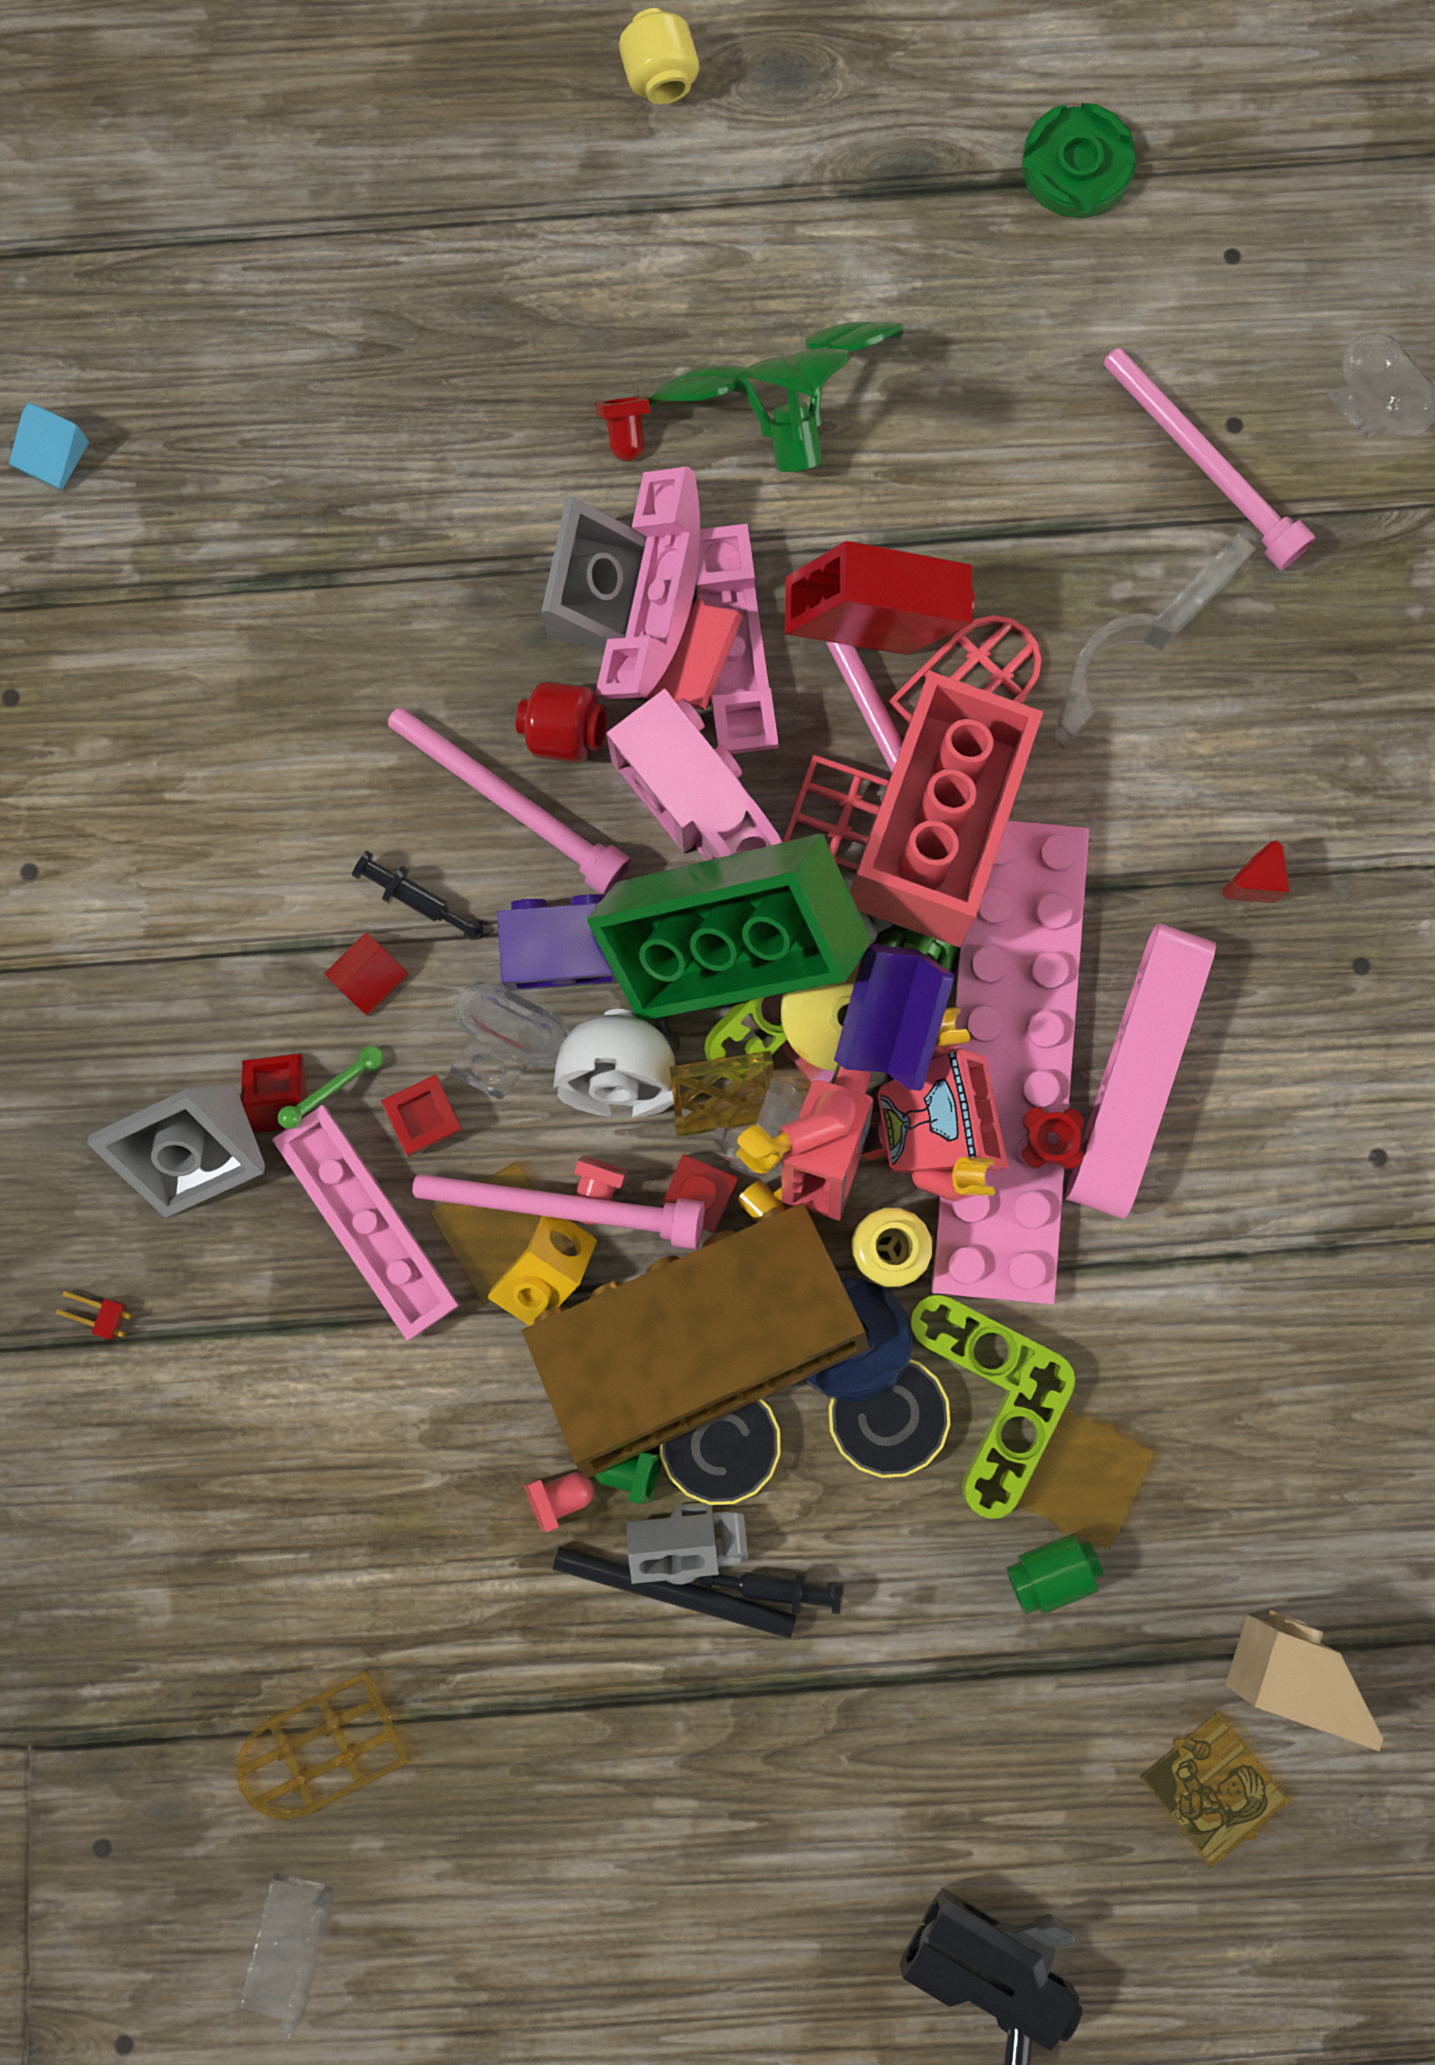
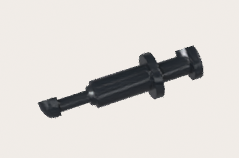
[352,850,483,940]
[699,1571,844,1615]

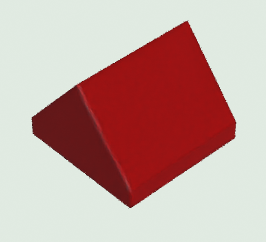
[1222,840,1289,903]
[324,932,409,1016]

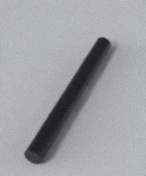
[552,1546,797,1639]

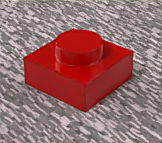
[380,1074,464,1157]
[660,1154,738,1234]

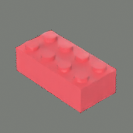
[849,671,1043,947]

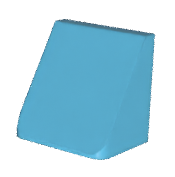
[9,402,89,491]

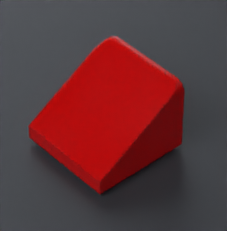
[241,1053,309,1133]

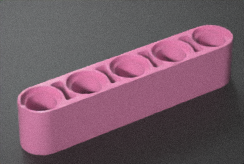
[1065,923,1216,1220]

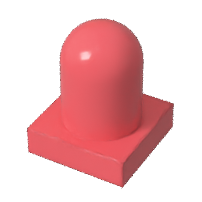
[574,1155,629,1225]
[523,1472,594,1532]

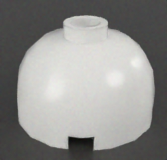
[554,1009,676,1117]

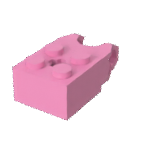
[606,688,782,861]

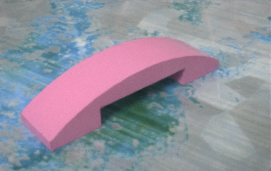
[595,466,700,699]
[695,523,779,754]

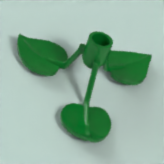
[649,321,904,472]

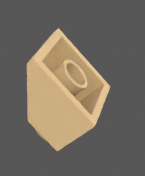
[1225,1610,1383,1752]

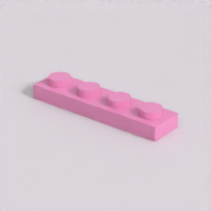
[272,1105,461,1341]

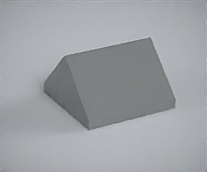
[541,497,647,649]
[87,1085,265,1218]

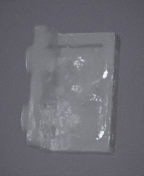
[713,1078,803,1179]

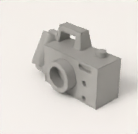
[627,1502,748,1584]

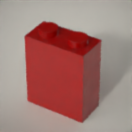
[785,540,975,655]

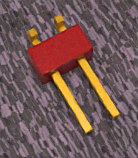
[56,1291,133,1340]

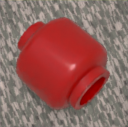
[515,681,607,763]

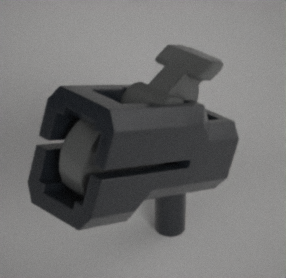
[899,1887,1083,2065]

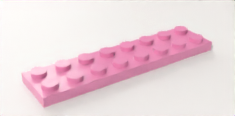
[930,821,1089,1305]

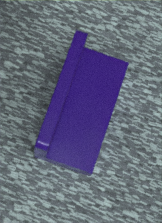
[834,944,954,1091]

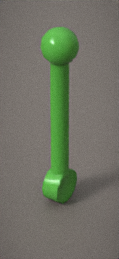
[278,1046,383,1129]

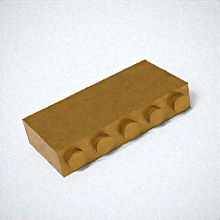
[521,1202,869,1478]

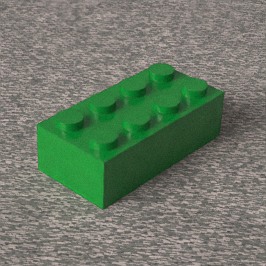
[585,833,872,1020]

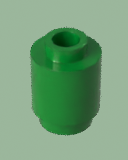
[1006,1533,1104,1615]

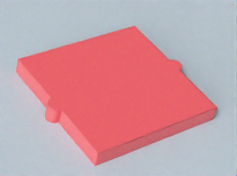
[643,598,743,710]

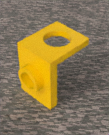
[488,1216,597,1326]

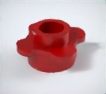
[1022,1107,1084,1169]

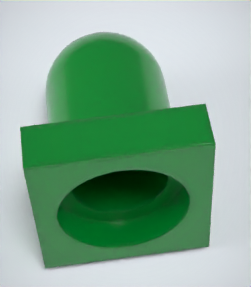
[594,1451,662,1504]

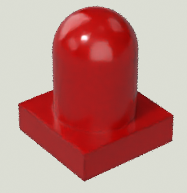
[595,395,650,461]

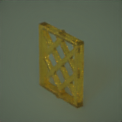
[669,1051,774,1137]

